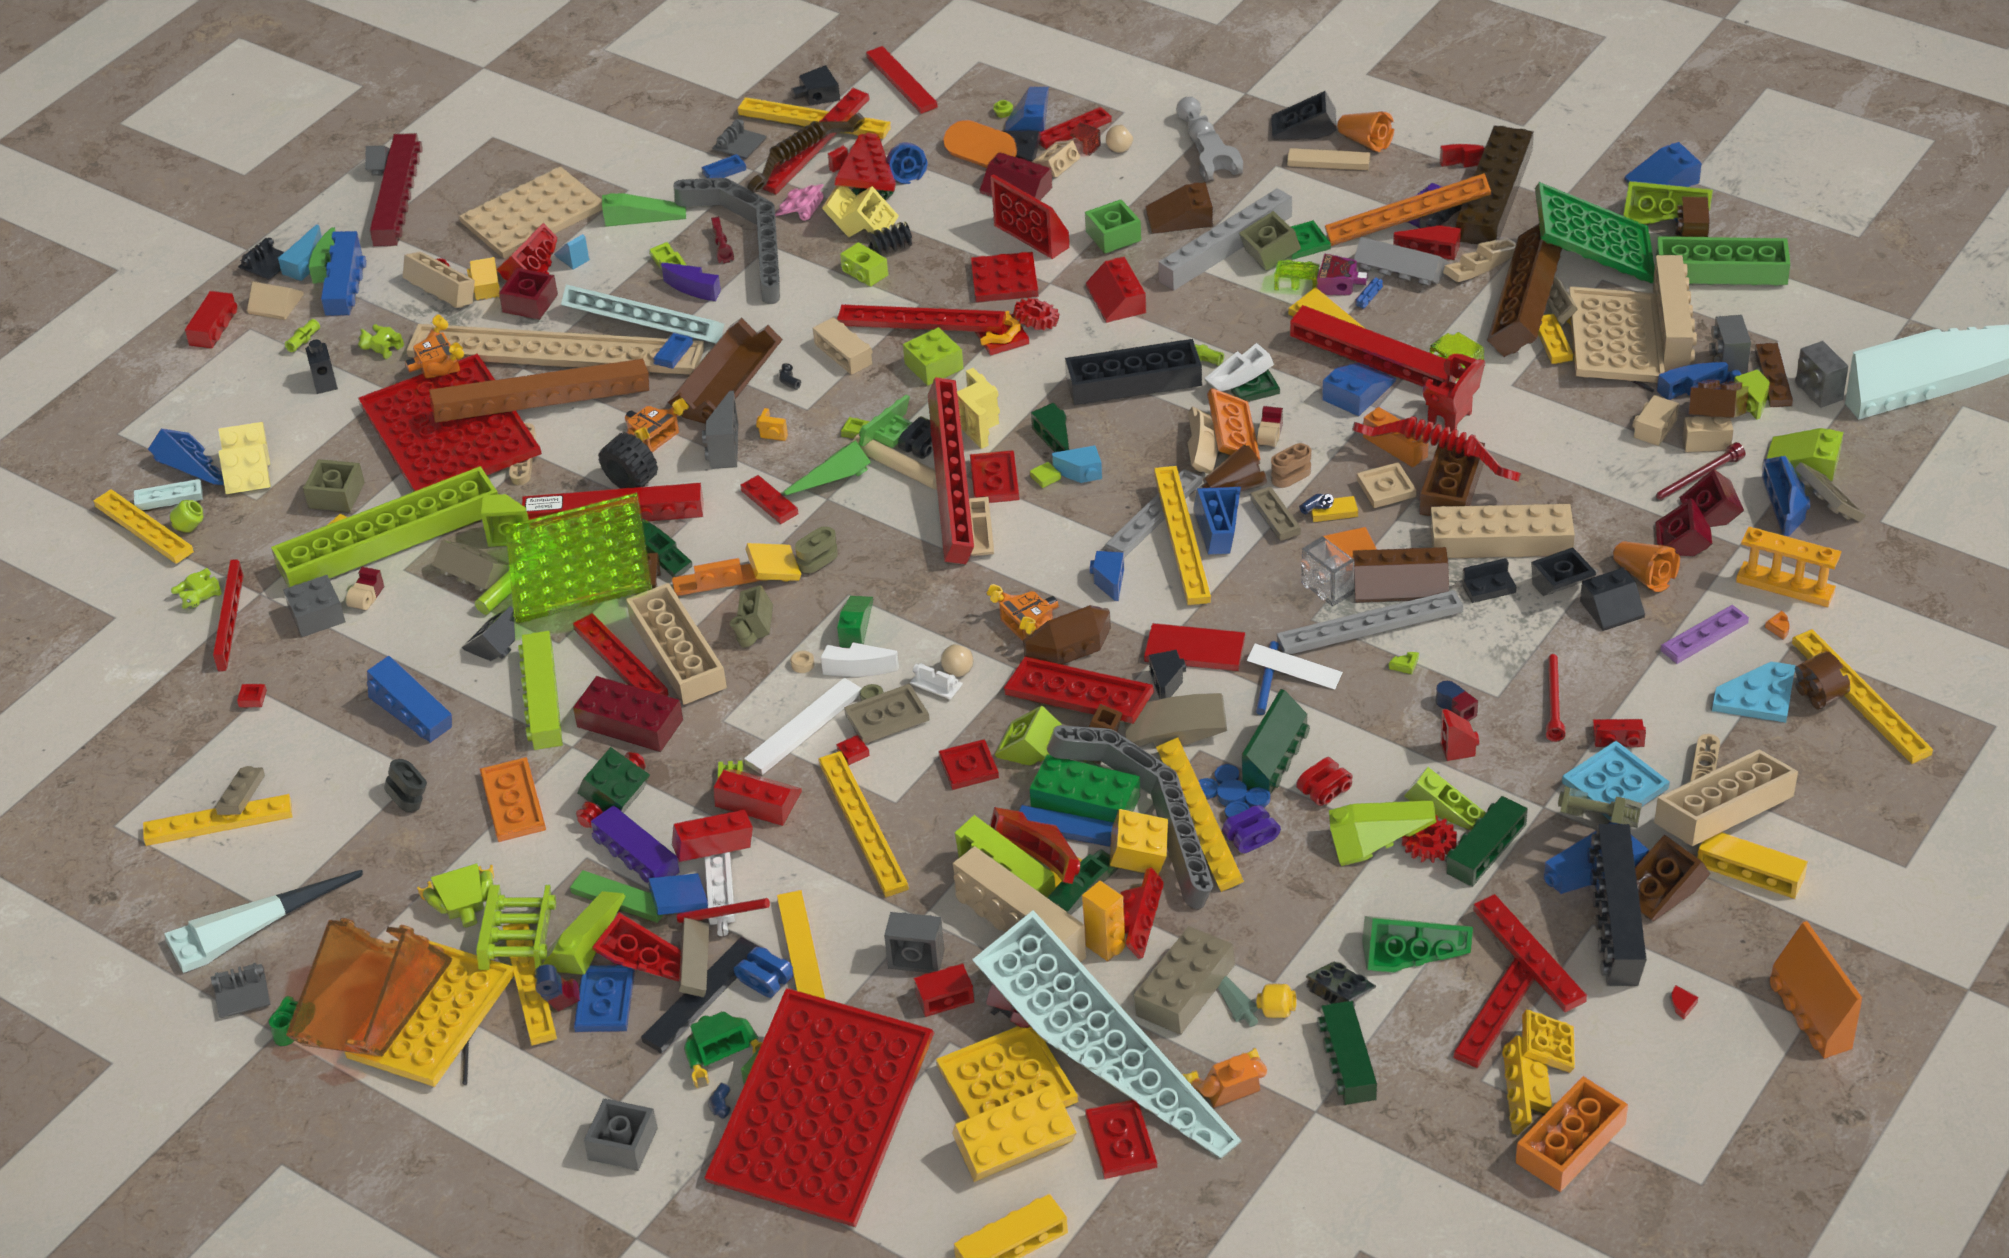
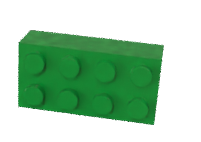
[1029,754,1141,822]

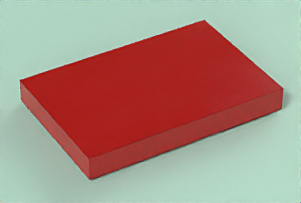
[970,450,1020,503]
[1085,1100,1158,1179]

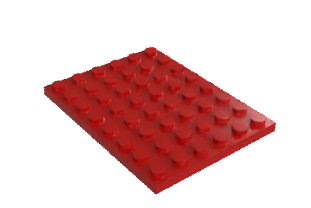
[358,353,542,492]
[704,988,934,1228]

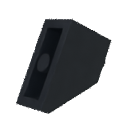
[1149,650,1186,699]

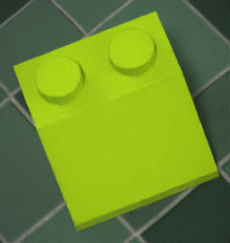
[481,494,533,547]
[994,705,1062,766]

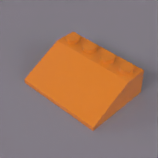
[1769,921,1862,1059]

